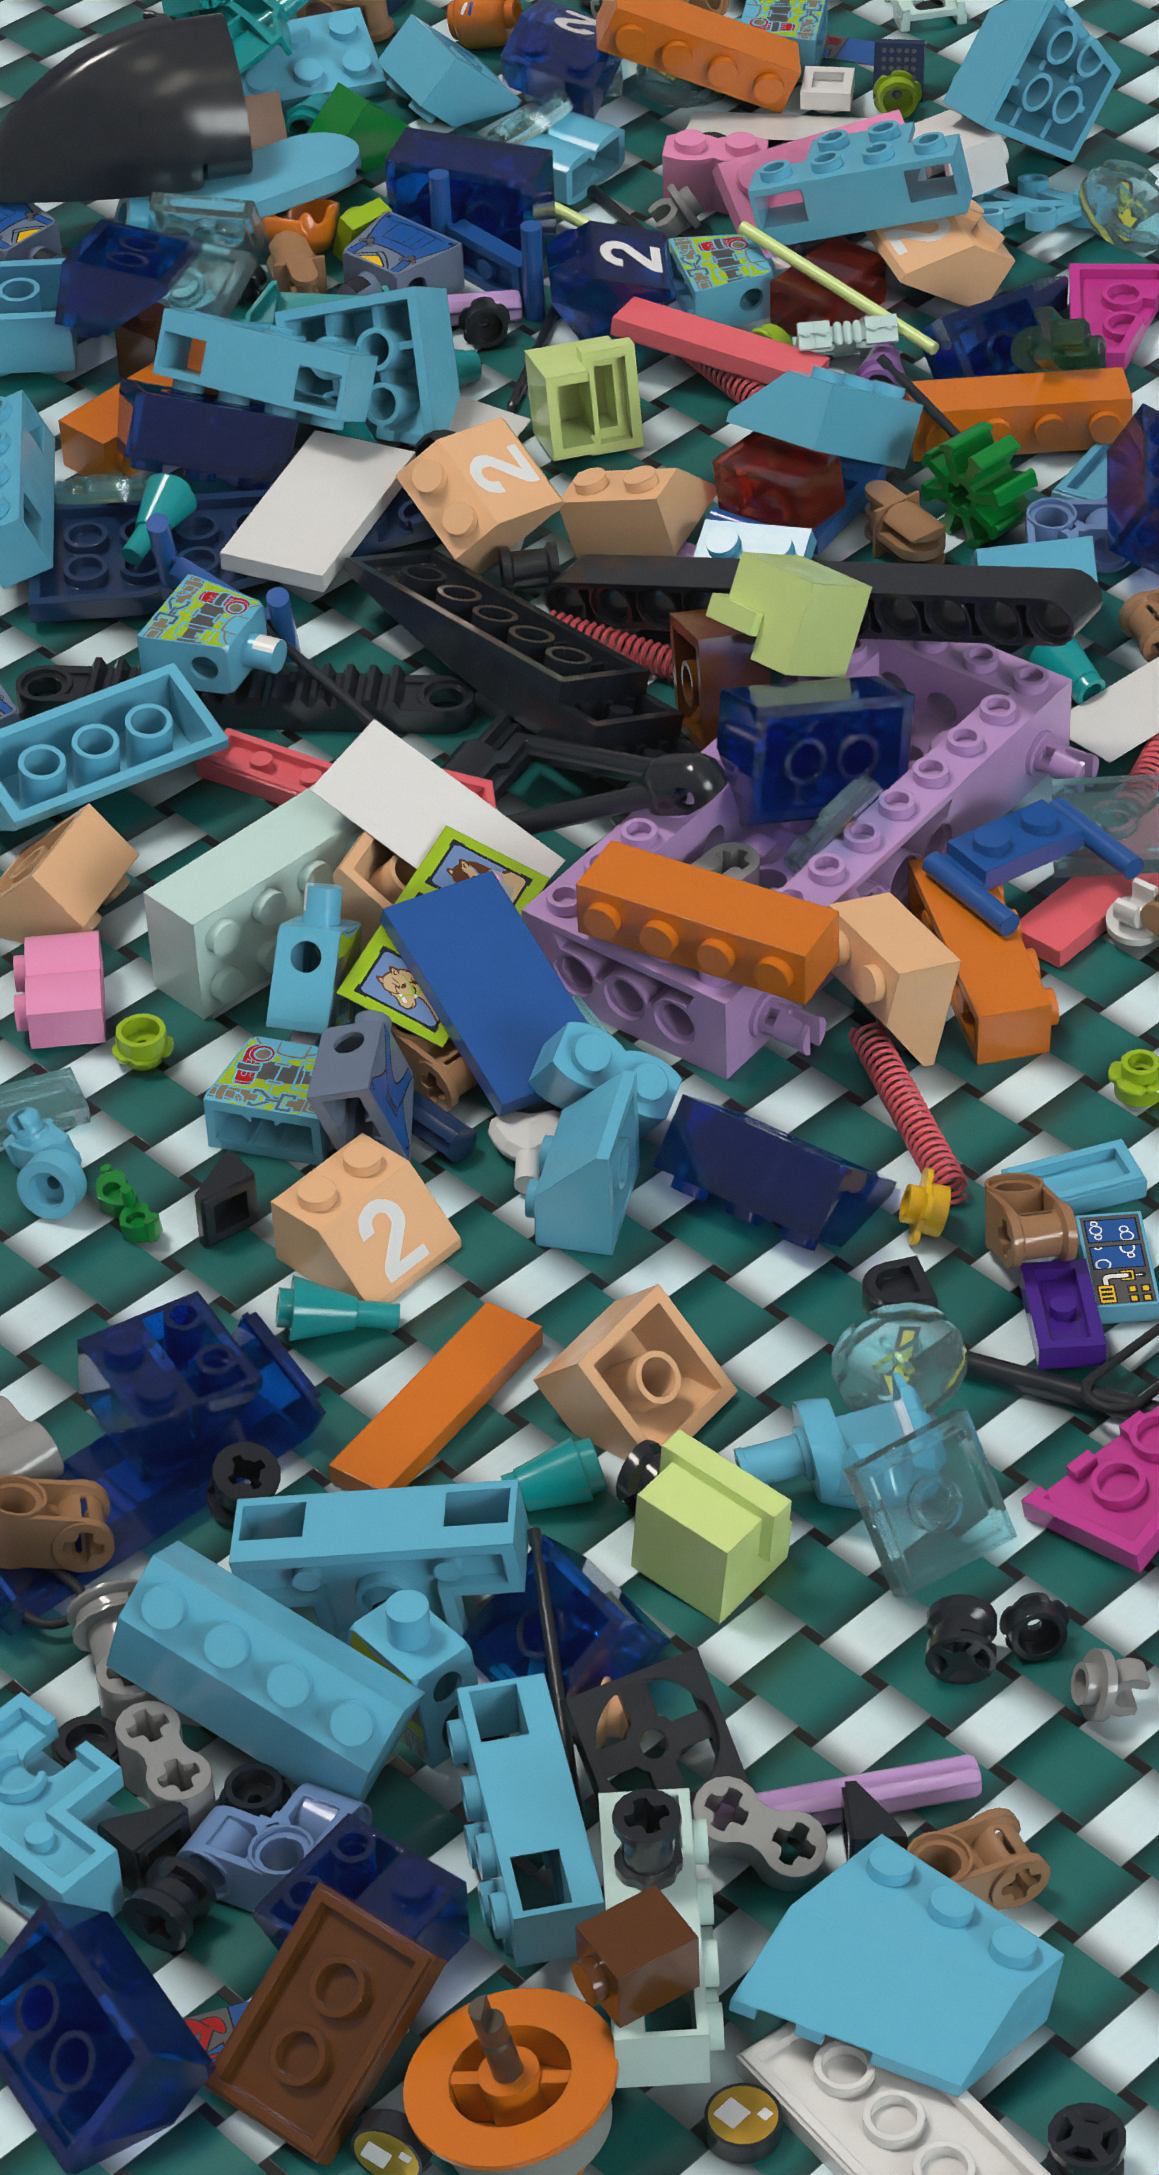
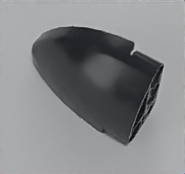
[0,13,253,203]

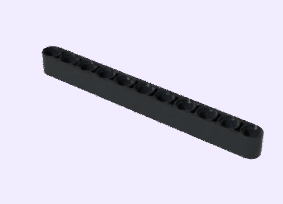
[544,554,1103,647]

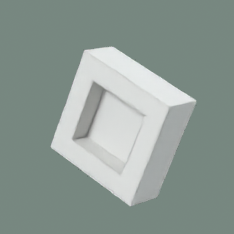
[800,66,855,114]

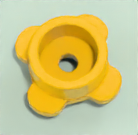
[899,1167,951,1246]

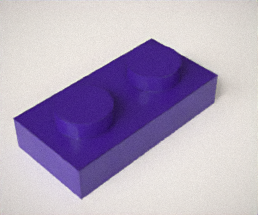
[1019,1259,1107,1370]

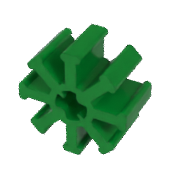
[921,422,1038,548]

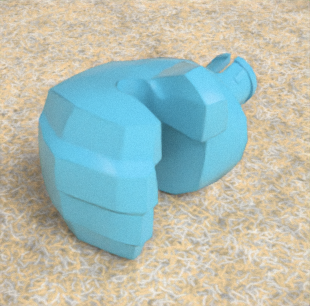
[733,1372,945,1510]

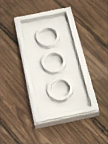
[220,430,416,592]
[736,2021,1051,2175]

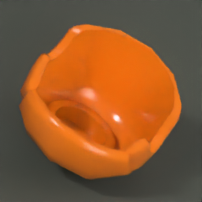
[259,199,340,255]

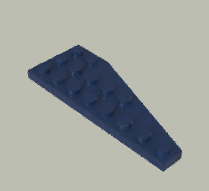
[28,487,438,623]

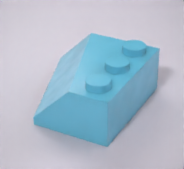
[943,0,1121,163]
[274,286,460,445]
[726,365,924,469]
[729,1834,1065,2097]

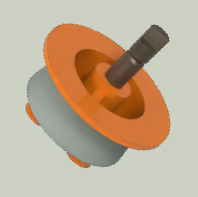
[403,1988,619,2175]

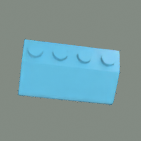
[0,663,229,831]
[106,1541,425,1803]

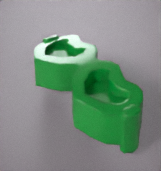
[96,1163,163,1243]

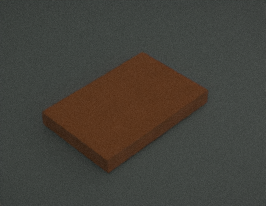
[202,1882,448,2166]

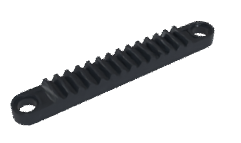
[15,657,476,735]

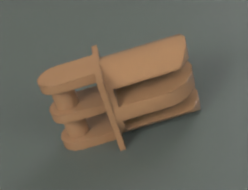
[267,230,327,294]
[864,480,946,565]

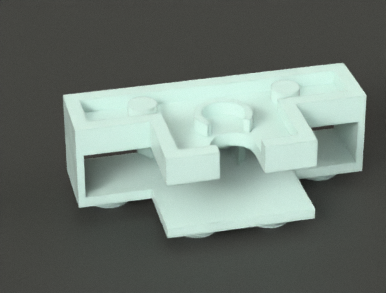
[598,1788,725,2088]

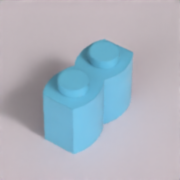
[514,112,625,205]
[528,1022,682,1139]

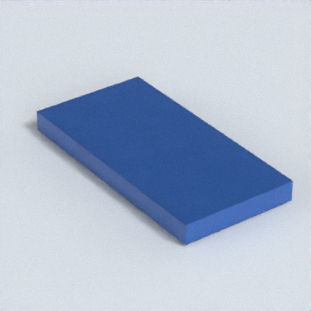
[380,871,588,1117]

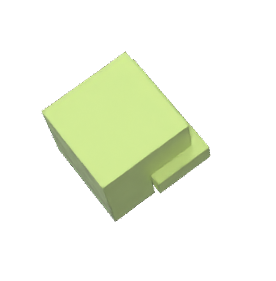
[524,335,644,461]
[706,551,872,678]
[631,1429,792,1624]

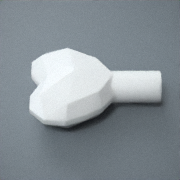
[488,1110,561,1194]

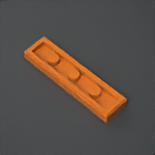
[329,1301,543,1491]

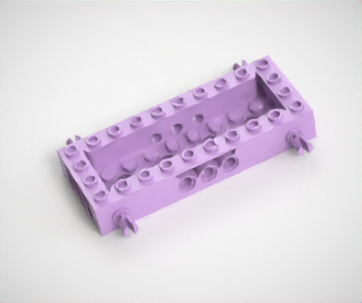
[521,639,1099,1080]

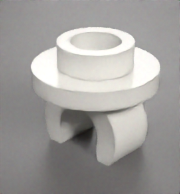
[1106,877,1159,946]

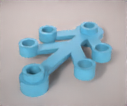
[971,173,1115,232]

